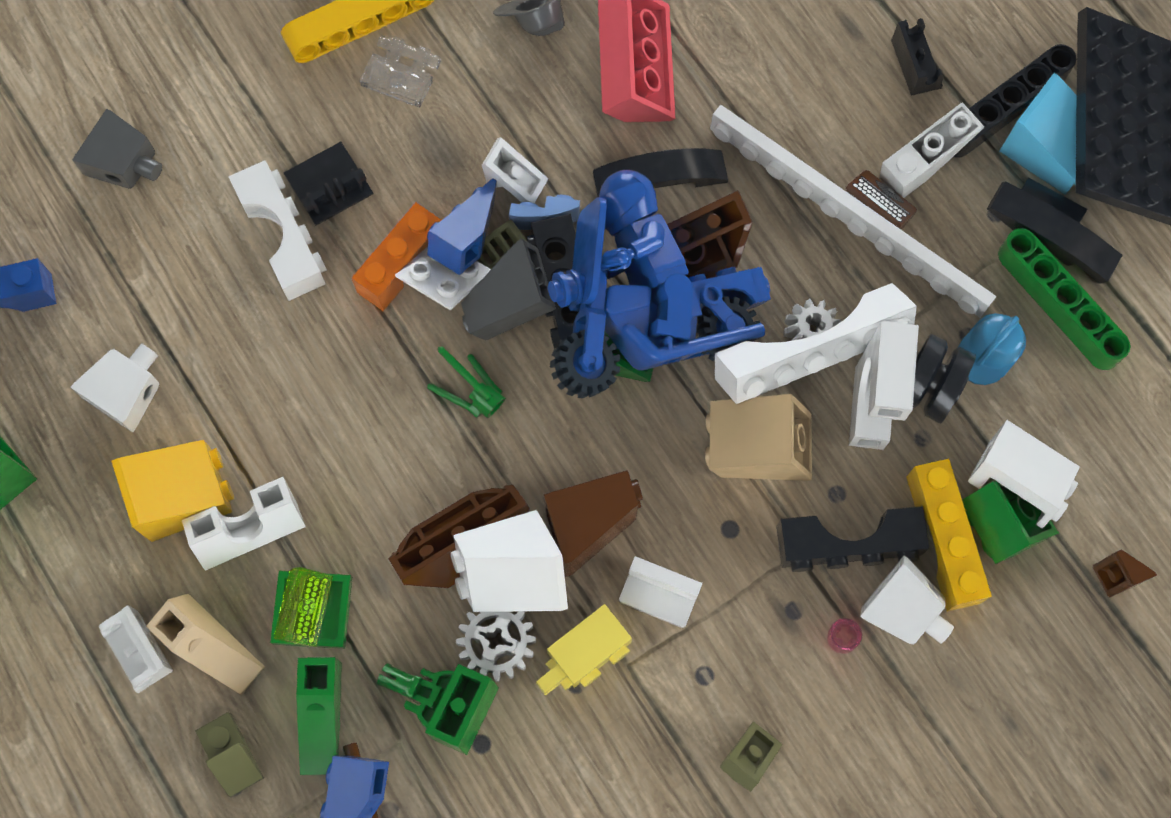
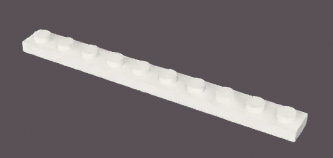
[710,105,996,318]

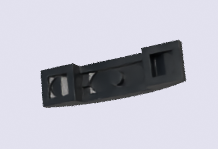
[593,148,728,197]

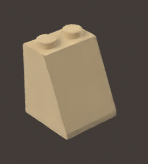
[705,394,812,481]

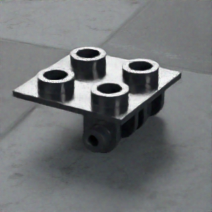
[283,142,374,226]

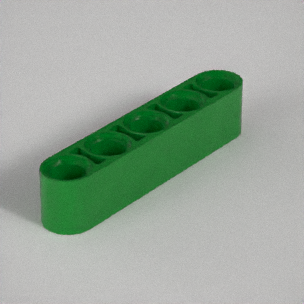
[998,228,1131,370]

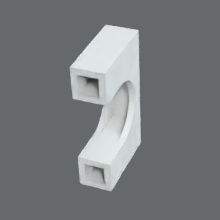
[849,318,919,450]

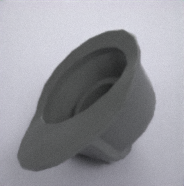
[493,0,565,36]

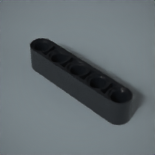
[953,44,1077,158]

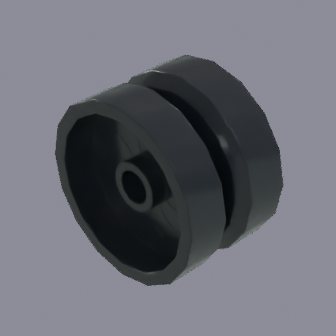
[913,333,976,424]

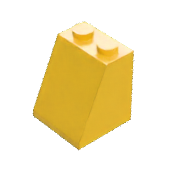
[111,440,234,542]

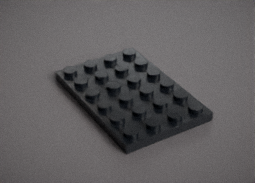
[1076,7,1171,226]

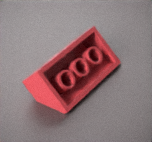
[598,0,676,122]

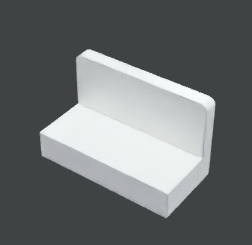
[619,556,702,628]

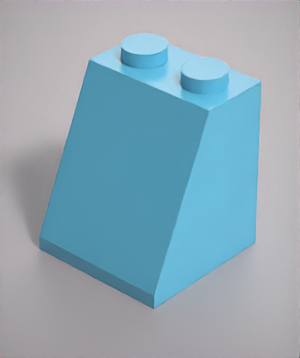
[999,73,1077,195]

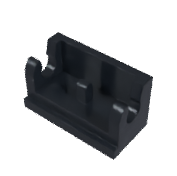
[891,18,944,96]

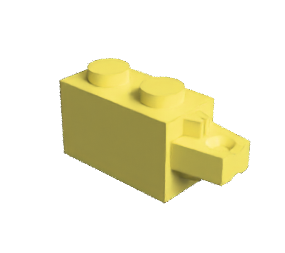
[536,604,632,695]

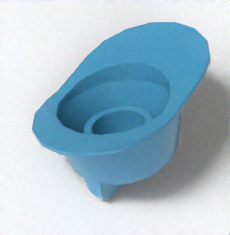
[958,313,1026,385]

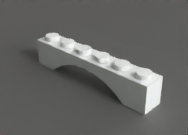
[715,283,917,404]

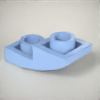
[509,194,580,230]

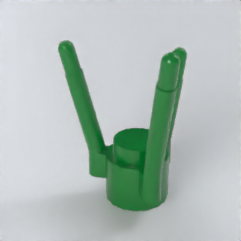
[427,346,506,419]

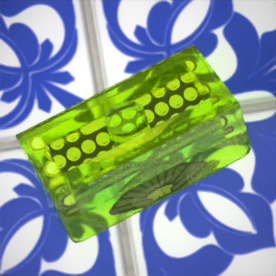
[274,567,333,647]

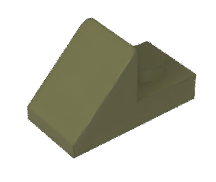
[195,712,264,797]
[720,721,783,792]

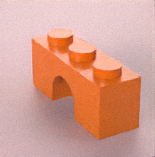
[352,202,441,311]

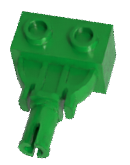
[377,663,499,755]

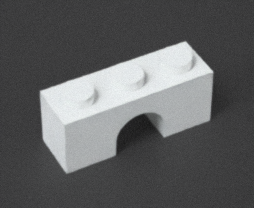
[182,477,306,571]

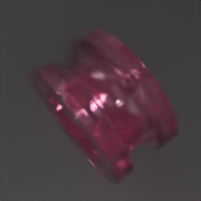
[827,618,862,654]

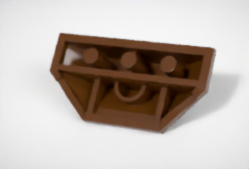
[616,190,753,279]
[388,484,530,588]

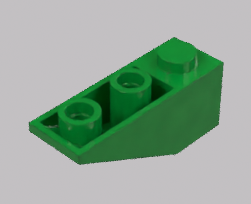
[296,657,342,775]

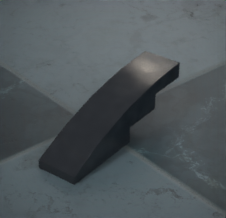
[987,181,1123,284]

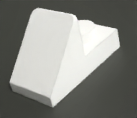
[482,137,548,203]

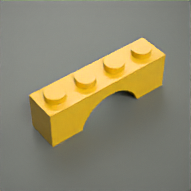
[906,459,992,612]

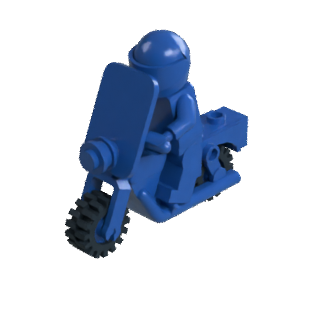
[548,170,771,398]

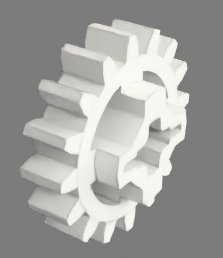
[456,611,536,682]

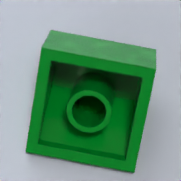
[962,481,1059,564]

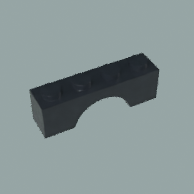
[776,506,929,572]

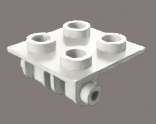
[395,247,491,310]

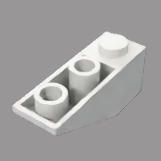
[880,102,984,198]

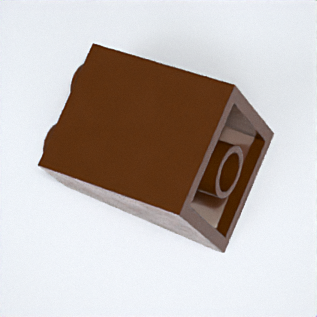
[544,470,643,577]

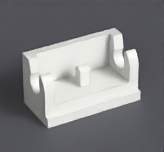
[99,605,173,693]

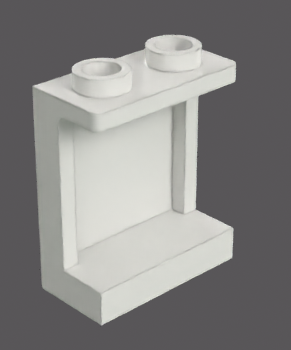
[968,420,1080,528]

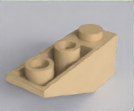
[146,594,265,694]

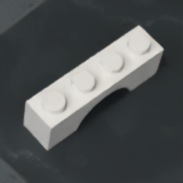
[228,160,327,301]

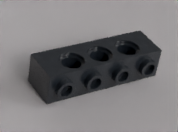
[526,214,579,349]

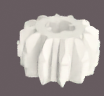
[784,299,842,341]

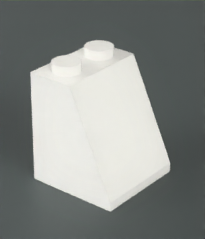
[451,510,568,612]

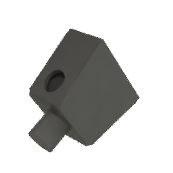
[72,109,162,189]

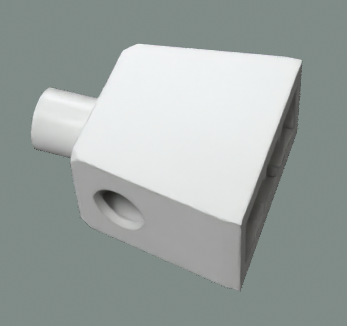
[70,344,159,433]
[860,555,954,645]

